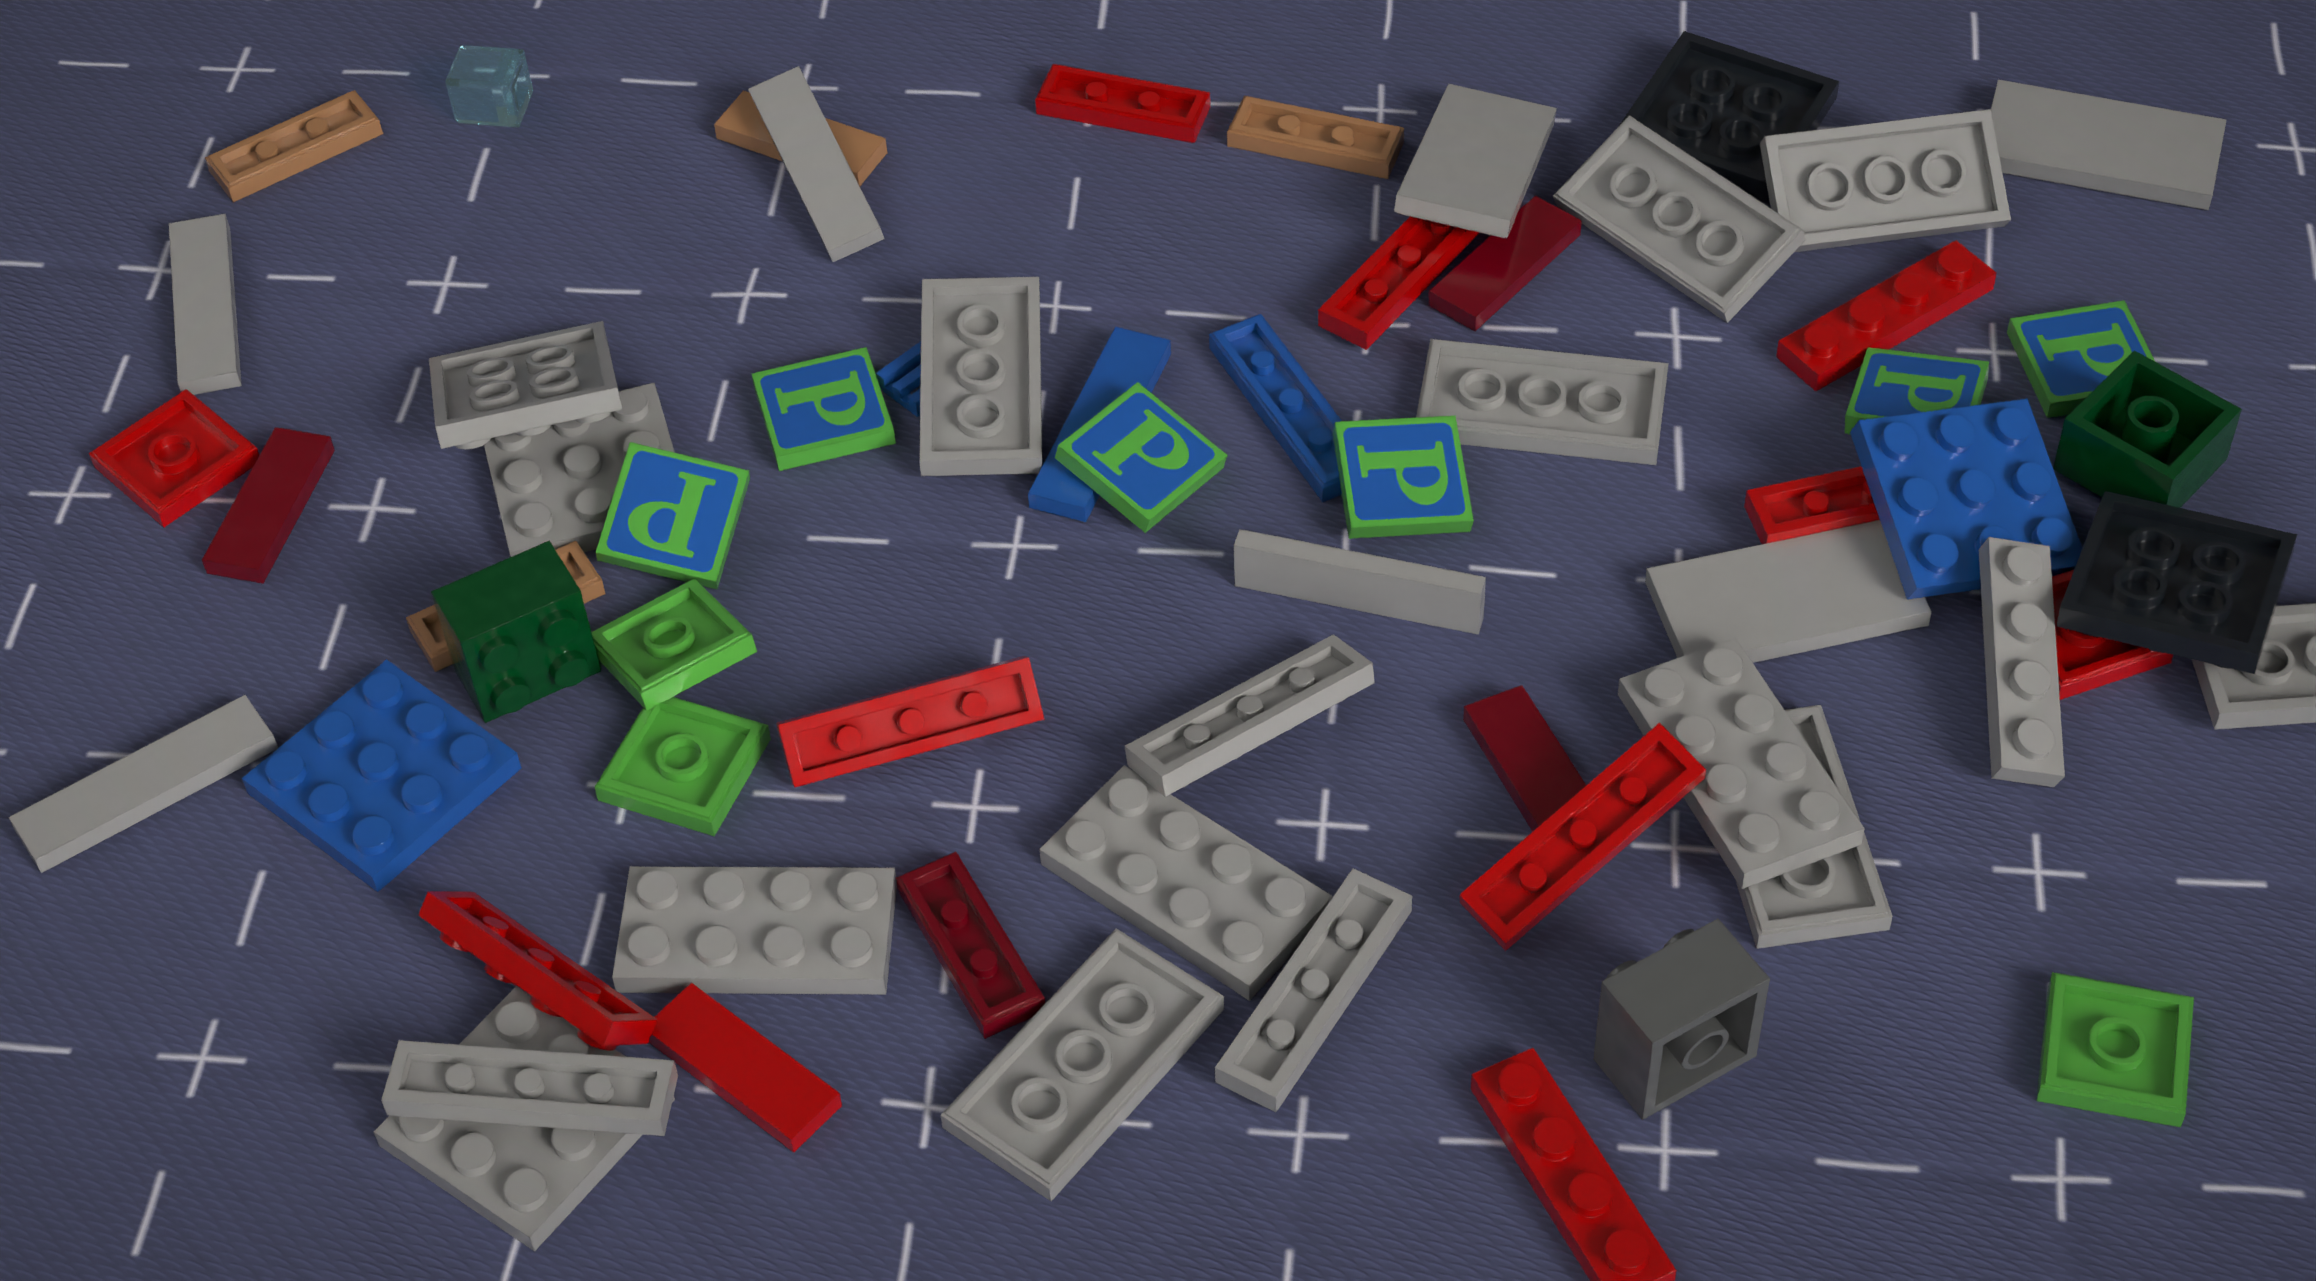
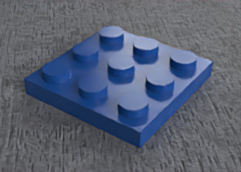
[1850,399,2082,600]
[242,659,522,892]

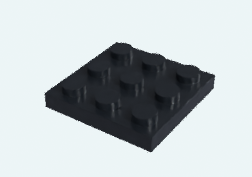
[1617,31,1839,201]
[2057,491,2297,674]

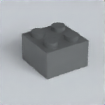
[1593,918,1770,1120]

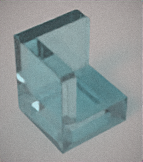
[445,45,533,128]

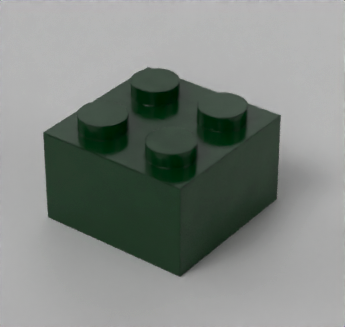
[2053,350,2242,508]
[431,540,601,723]

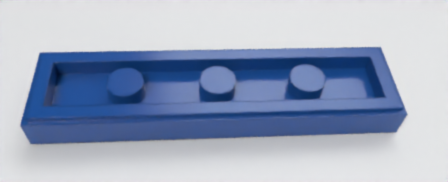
[1209,314,1342,503]
[1028,327,1171,522]

